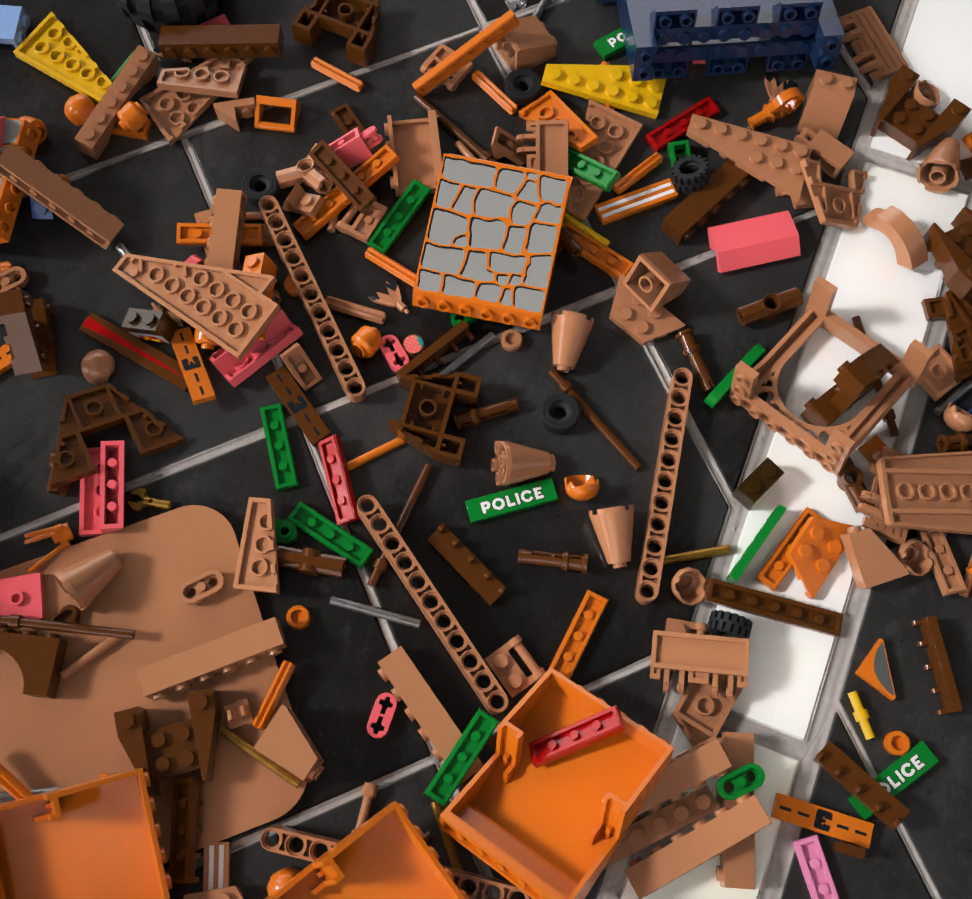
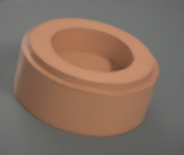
[501,329,523,352]

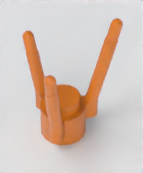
[24,522,74,573]

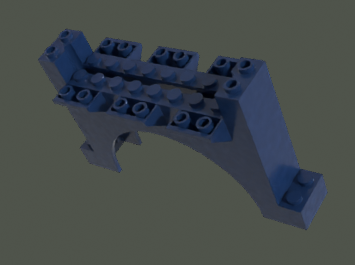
[596,0,845,81]

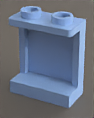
[0,5,30,49]

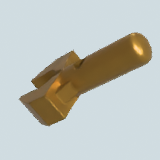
[127,488,172,513]

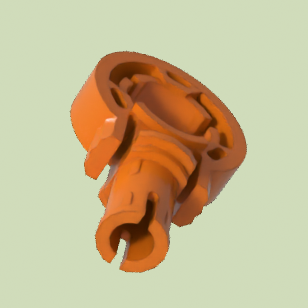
[747,87,804,130]

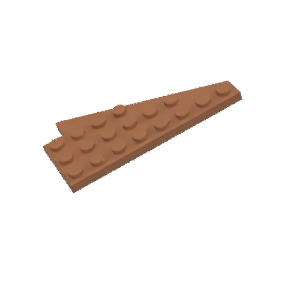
[112,253,281,360]

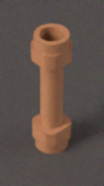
[351,782,379,833]

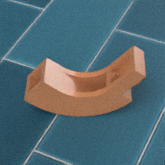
[862,205,929,270]

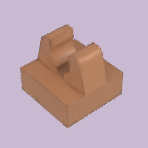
[224,698,254,730]

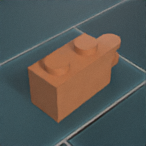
[794,127,855,180]

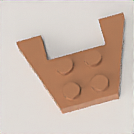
[800,158,868,230]

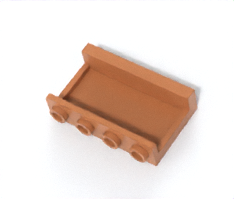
[384,110,442,197]

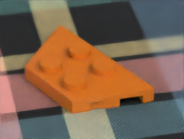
[786,517,854,599]

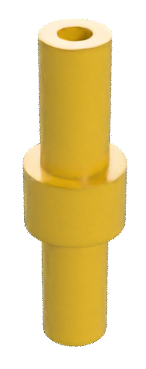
[847,691,875,740]

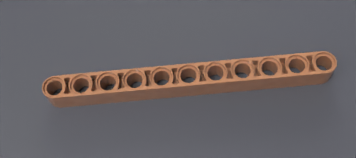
[259,195,366,403]
[635,368,693,605]
[357,495,508,715]
[260,825,529,899]

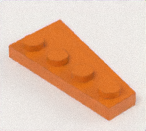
[518,90,599,153]

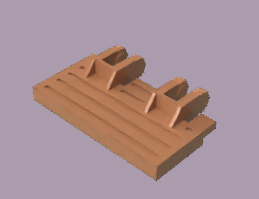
[839,6,909,81]
[516,120,568,176]
[857,446,908,545]
[650,630,750,700]

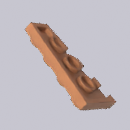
[157,64,247,99]
[233,497,280,594]

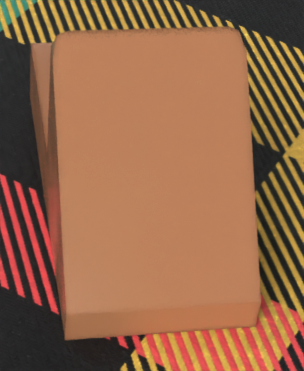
[213,97,256,132]
[491,126,529,166]
[282,182,325,218]
[279,343,322,391]

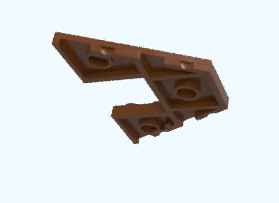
[942,290,972,383]
[49,383,184,489]

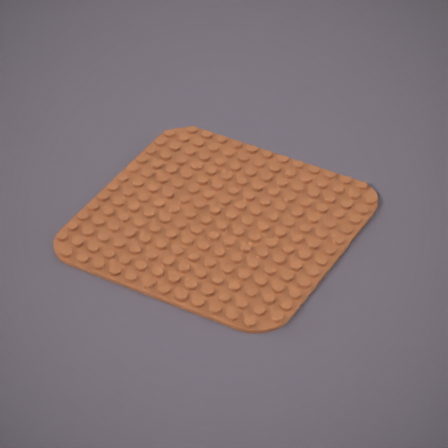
[0,505,307,862]

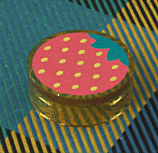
[402,334,424,357]

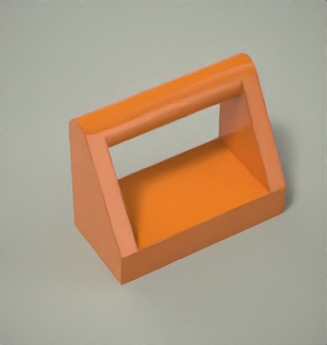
[254,95,301,133]

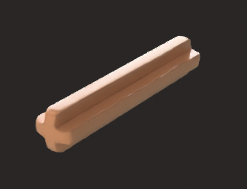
[325,296,386,324]

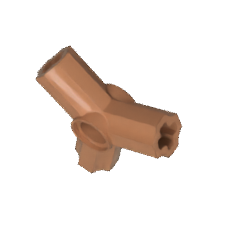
[276,143,333,195]

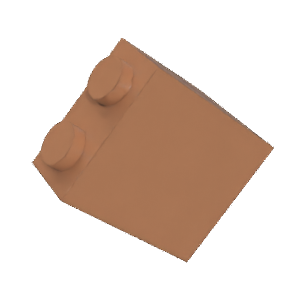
[495,15,558,71]
[797,69,858,139]
[622,251,691,313]
[254,705,324,783]

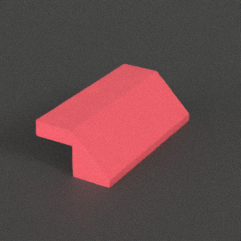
[707,210,801,273]
[208,309,303,388]
[79,440,125,537]

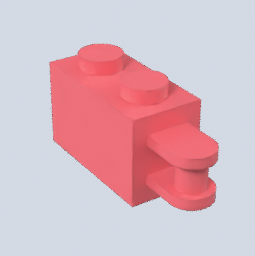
[329,126,383,170]

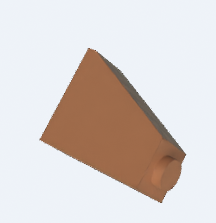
[840,525,909,589]

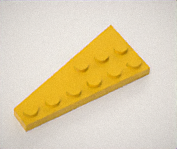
[13,12,112,103]
[541,64,666,119]

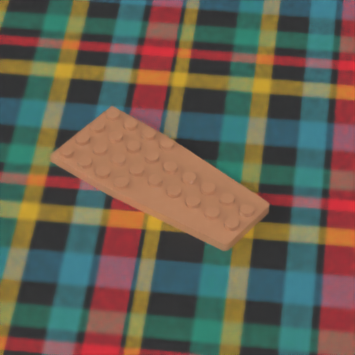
[876,451,972,535]

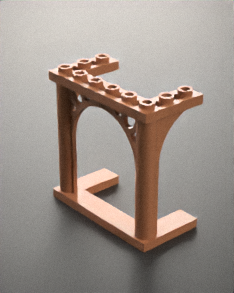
[729,276,934,475]

